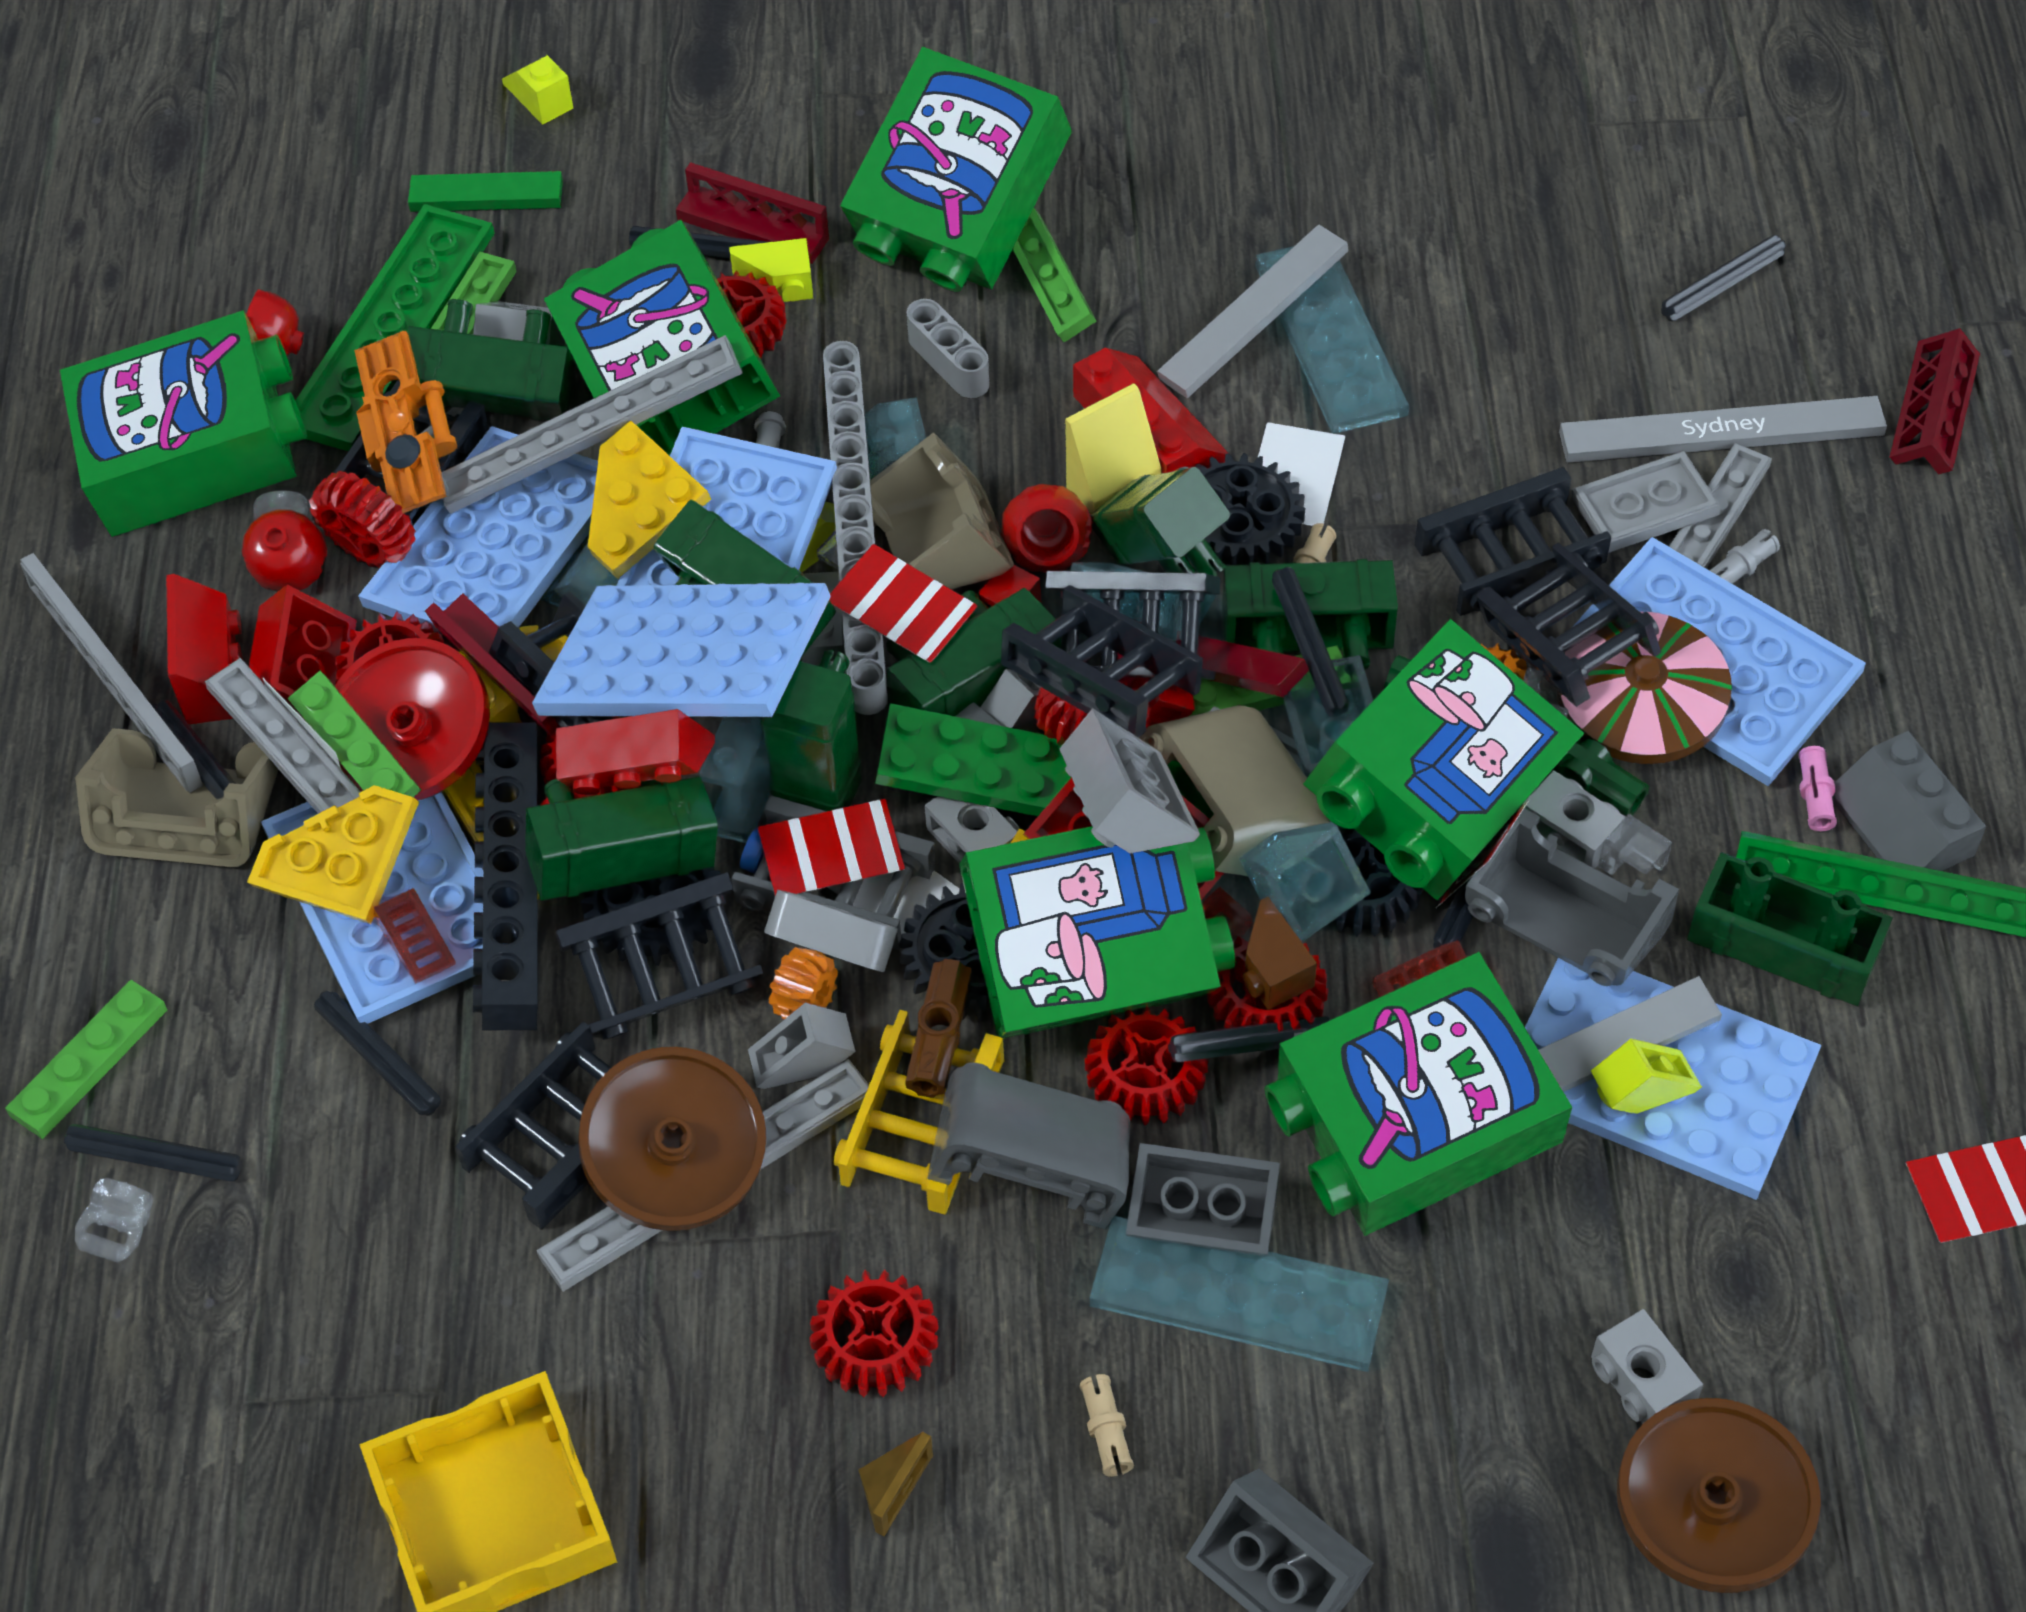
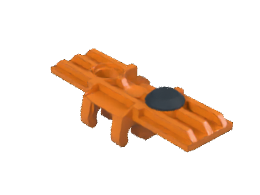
[354,331,457,513]

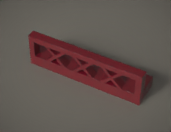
[676,162,829,264]
[1889,328,1980,475]
[425,593,562,737]

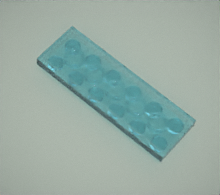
[1255,246,1409,434]
[1090,1216,1389,1372]

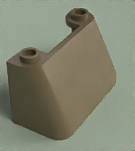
[870,432,1014,589]
[1138,705,1330,882]
[75,728,279,867]

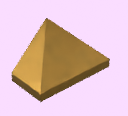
[859,1432,933,1536]

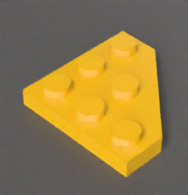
[588,421,711,579]
[247,785,419,924]

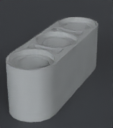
[906,299,989,398]
[764,889,898,972]

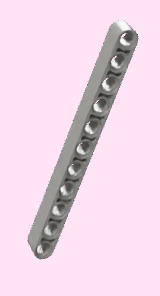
[823,341,888,715]

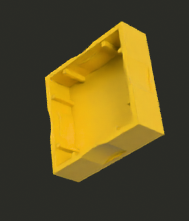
[359,1371,617,1612]

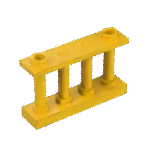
[834,1010,1004,1215]

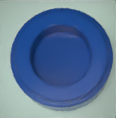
[740,828,764,874]

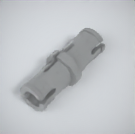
[1709,529,1780,584]

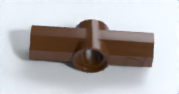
[905,958,972,1098]

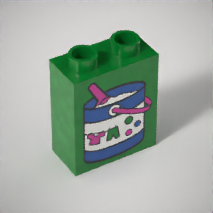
[840,47,1072,292]
[544,220,780,456]
[60,310,307,537]
[1264,952,1572,1236]

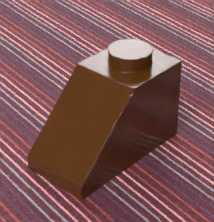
[1242,897,1317,1010]

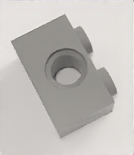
[1523,771,1626,869]
[925,796,1019,864]
[1591,1309,1703,1424]

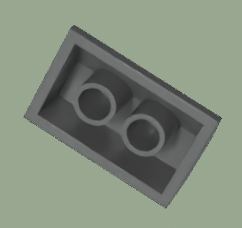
[1832,731,1986,871]
[1126,1143,1280,1257]
[1185,1469,1374,1612]

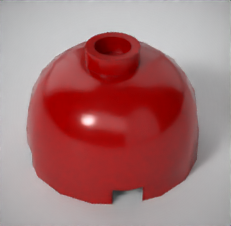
[246,289,304,357]
[242,509,328,591]

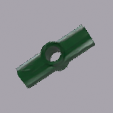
[1553,739,1650,818]

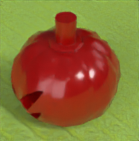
[1001,484,1093,573]

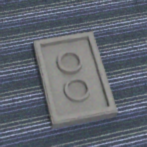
[1572,451,1720,553]

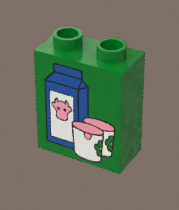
[1303,619,1584,900]
[959,826,1235,1039]

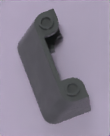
[1465,806,1679,986]
[927,1063,1130,1229]

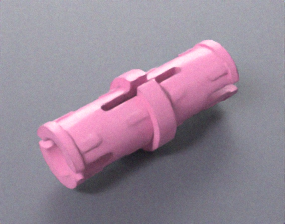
[1798,746,1837,832]

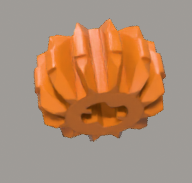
[769,947,838,1020]

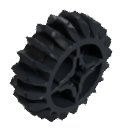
[1304,828,1423,938]

